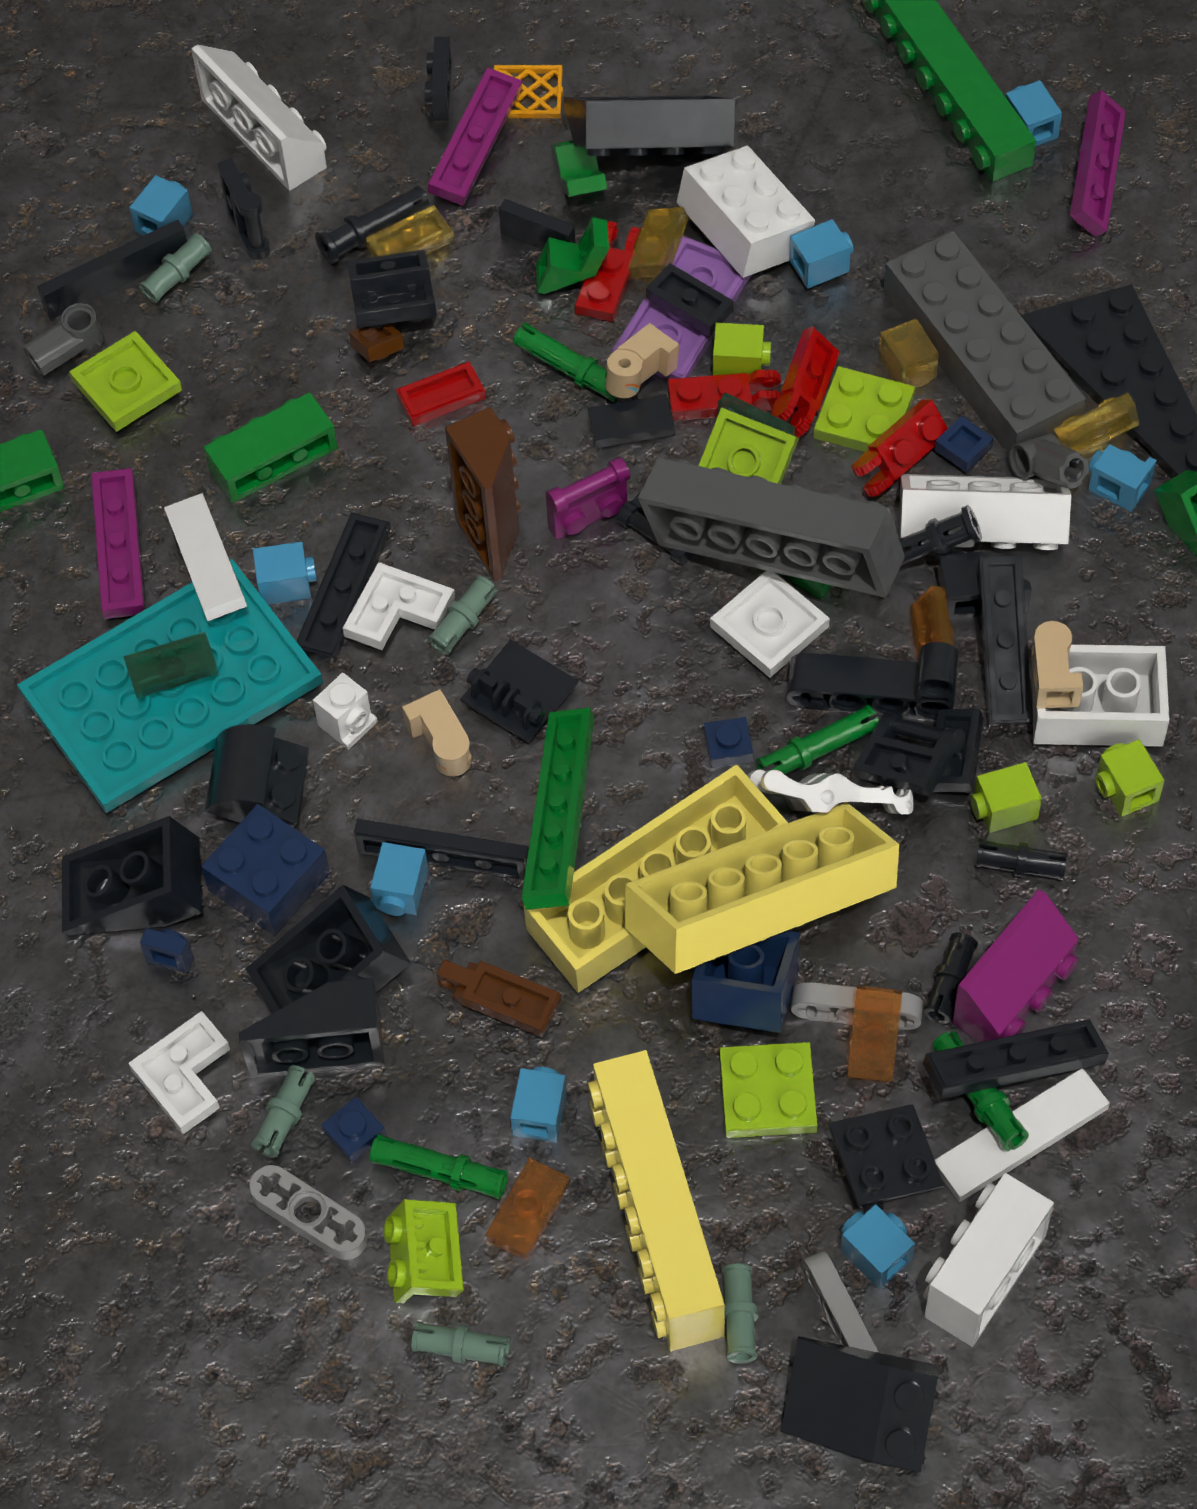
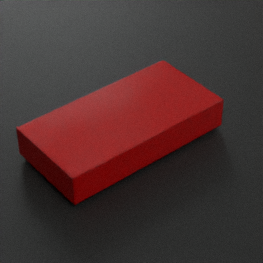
[396,361,486,427]

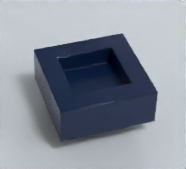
[935,416,993,472]
[704,717,754,768]
[140,928,194,974]
[321,1097,386,1163]

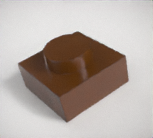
[349,323,405,362]

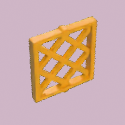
[494,65,563,118]

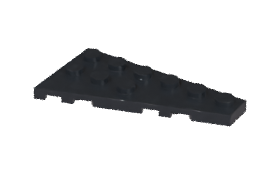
[1021,284,1197,479]

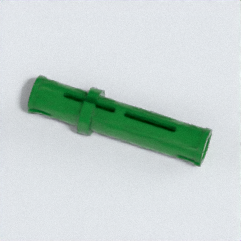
[513,322,618,403]
[755,705,879,775]
[932,1030,1029,1151]
[369,1134,509,1199]

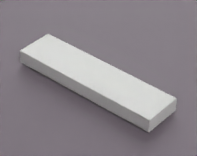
[164,493,247,621]
[935,1068,1110,1203]

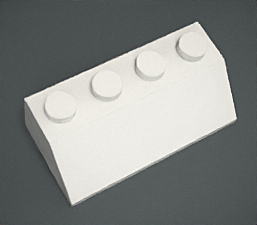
[191,45,327,191]
[899,474,1071,550]

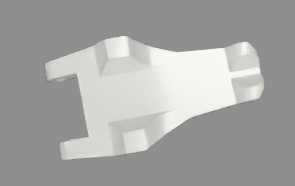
[748,770,913,814]

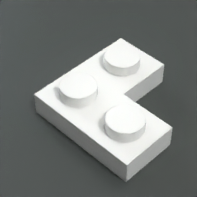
[343,562,455,650]
[128,1011,230,1134]

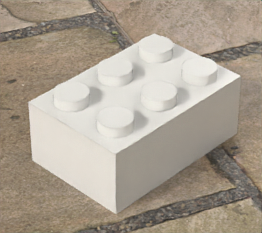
[677,145,815,278]
[1031,644,1169,746]
[923,1173,1054,1347]

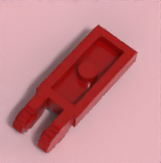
[575,221,642,322]
[771,326,840,438]
[668,369,782,421]
[851,399,948,497]

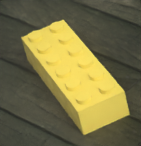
[524,764,788,993]
[625,802,899,974]
[587,1050,725,1352]

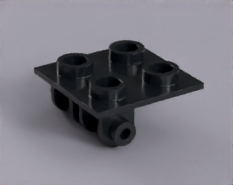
[460,639,579,743]
[828,1104,945,1212]

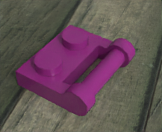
[546,457,630,540]

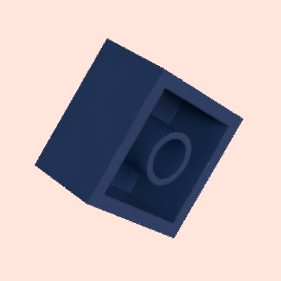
[201,804,330,937]
[692,930,800,1033]

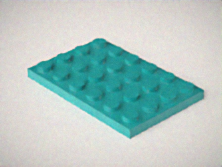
[17,559,323,813]

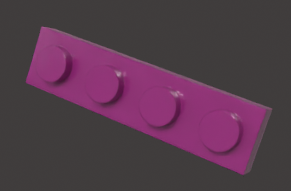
[428,67,522,206]
[1070,90,1126,237]
[91,468,145,619]

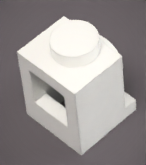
[313,672,378,750]

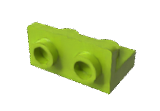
[384,1199,464,1303]

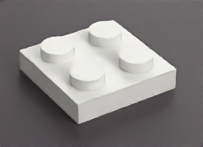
[710,570,830,678]

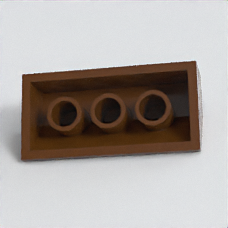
[445,407,521,582]

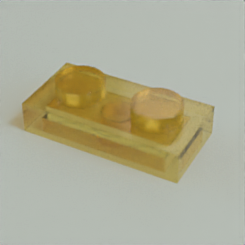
[366,205,454,257]
[628,207,689,278]
[1054,393,1139,454]

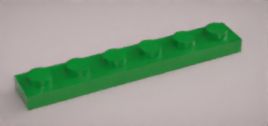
[521,707,594,910]

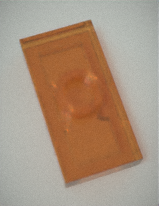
[910,585,954,660]
[847,985,903,1082]
[485,1158,570,1261]

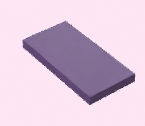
[612,236,751,380]

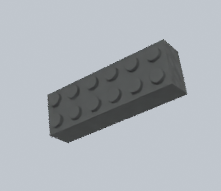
[883,230,1086,455]
[638,457,905,598]

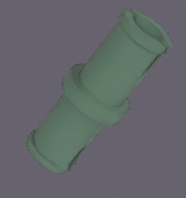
[139,233,212,303]
[427,575,498,655]
[251,1065,316,1158]
[722,1263,758,1363]
[411,1321,511,1367]

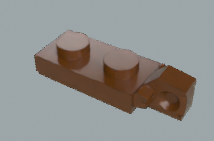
[436,959,562,1038]

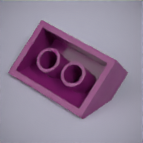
[952,889,1079,1042]

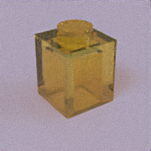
[879,318,939,387]

